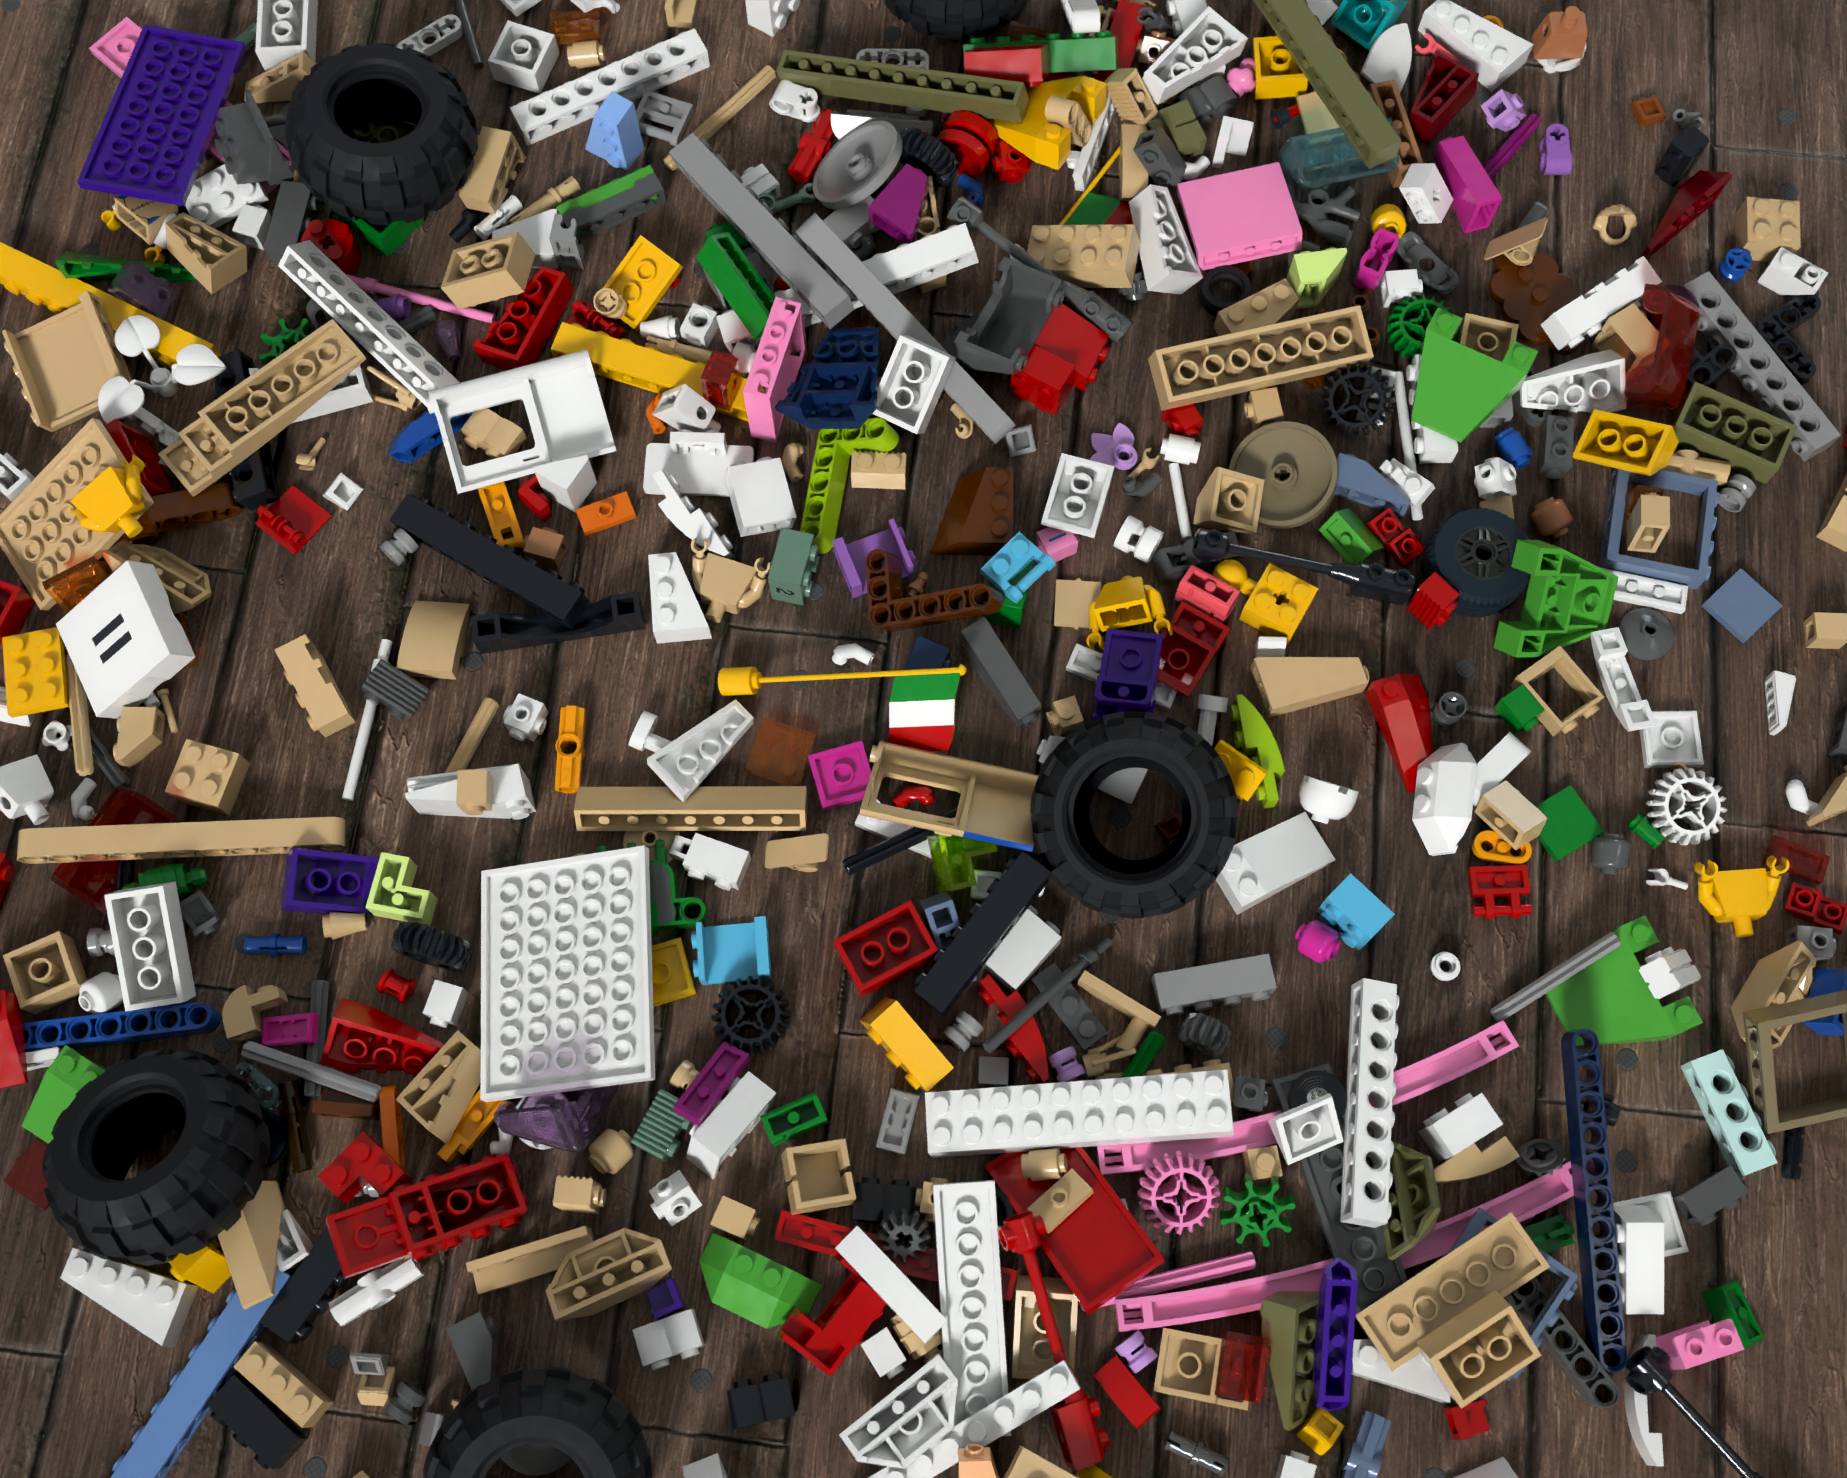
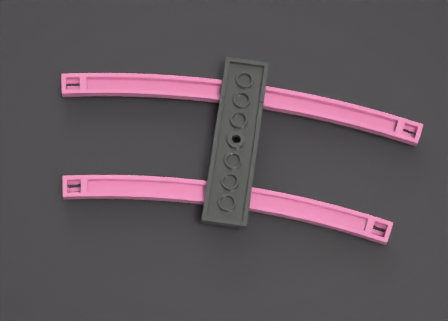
[1096,1020,1595,1332]

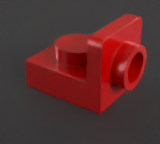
[517,474,552,523]

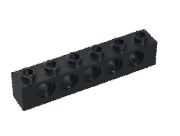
[212,349,280,511]

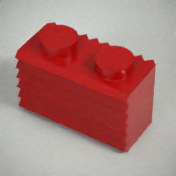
[1407,571,1460,630]

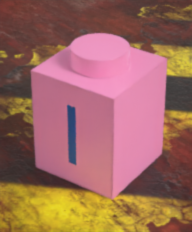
[1035,527,1080,562]

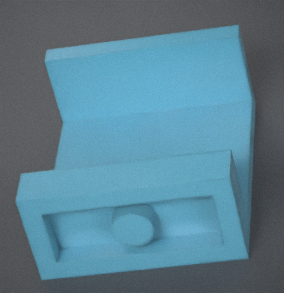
[691,916,772,985]

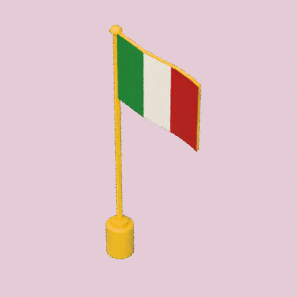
[718,664,967,751]

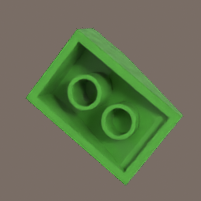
[22,1045,107,1144]

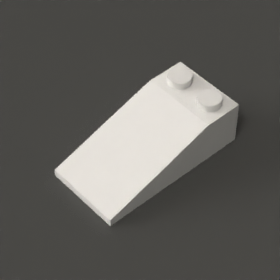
[405,763,536,820]
[1216,812,1336,915]

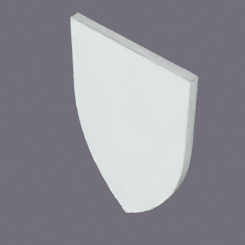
[1361,23,1412,93]

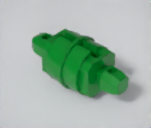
[122,863,209,900]

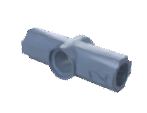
[1341,1411,1391,1478]

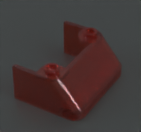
[51,785,177,914]

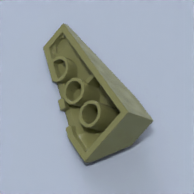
[1260,1291,1319,1431]

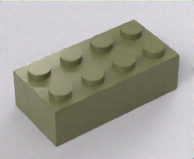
[1671,382,1797,484]

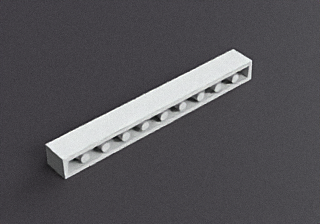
[716,223,979,355]

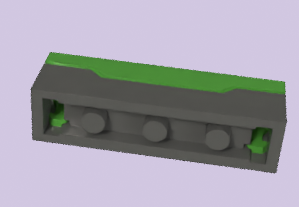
[556,165,666,242]

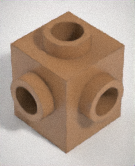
[1136,30,1176,68]

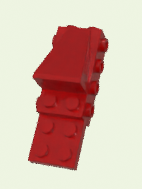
[325,1153,528,1279]

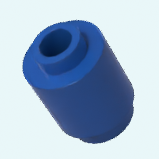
[1494,427,1533,469]

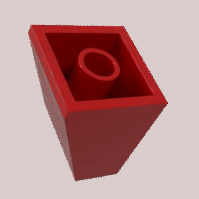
[1035,304,1110,391]

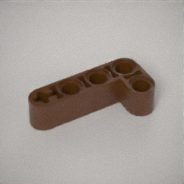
[131,483,241,546]

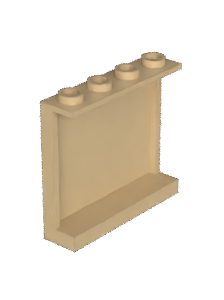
[2,291,132,432]

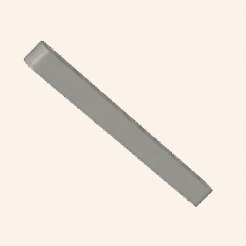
[795,213,1016,444]

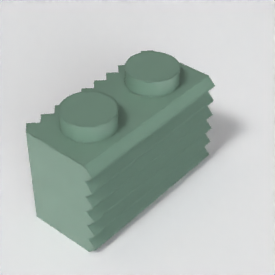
[631,1089,692,1162]

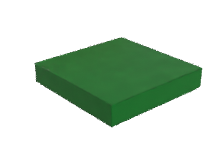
[1535,785,1605,863]

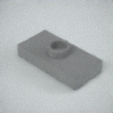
[876,1088,920,1155]

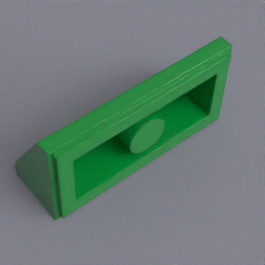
[1703,1279,1765,1349]

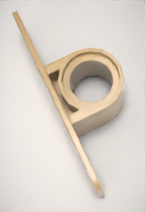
[1484,217,1548,266]
[765,833,829,872]

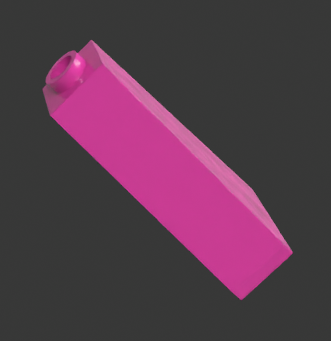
[1433,136,1502,234]

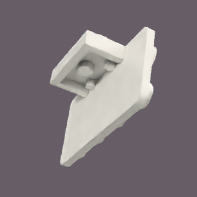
[643,429,754,497]

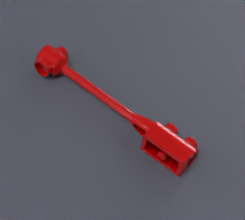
[997,1211,1110,1471]

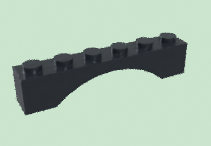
[471,591,645,654]

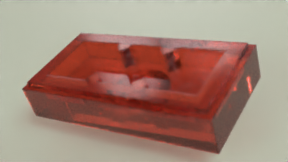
[1763,835,1830,885]

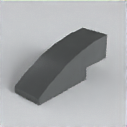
[1151,531,1241,583]

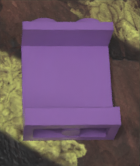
[832,518,917,598]

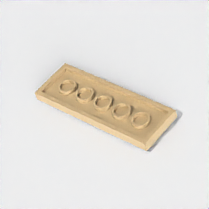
[1355,1212,1550,1371]

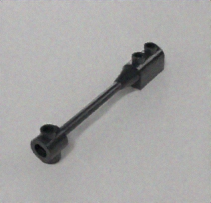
[1192,528,1415,605]
[1626,1346,1764,1478]

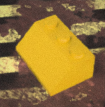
[1572,409,1679,476]

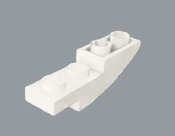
[652,470,734,560]

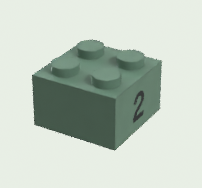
[768,528,820,606]

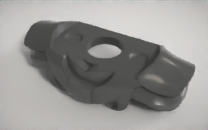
[1396,231,1459,295]

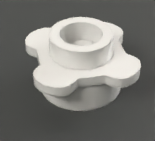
[42,720,72,751]

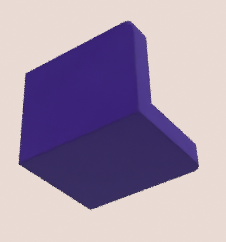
[646,1277,687,1320]

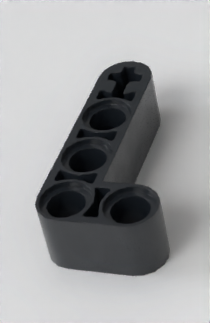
[1639,305,1738,388]

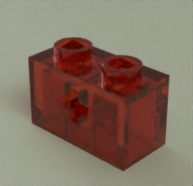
[700,350,742,411]

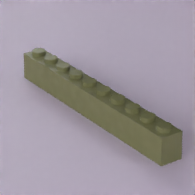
[1253,0,1401,169]
[776,50,1029,123]

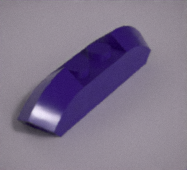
[1314,1257,1358,1412]

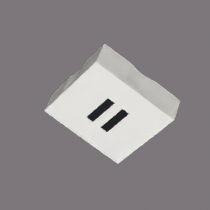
[56,560,196,719]

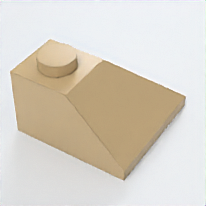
[1193,467,1265,533]

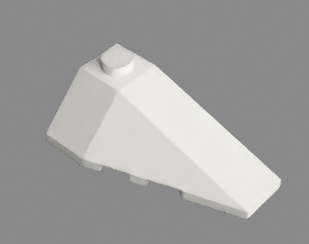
[1520,349,1626,413]

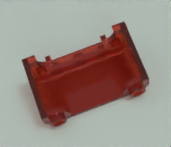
[1624,284,1699,409]

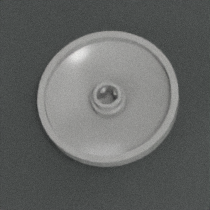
[813,121,903,209]

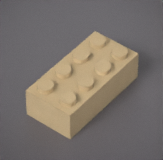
[1027,224,1140,288]

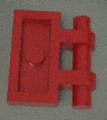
[1467,865,1532,919]

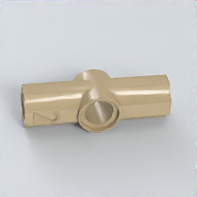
[1662,449,1731,486]

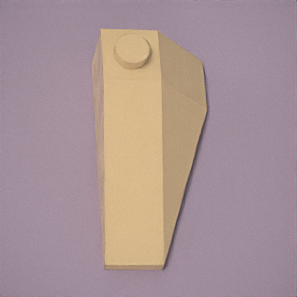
[217,1181,285,1309]

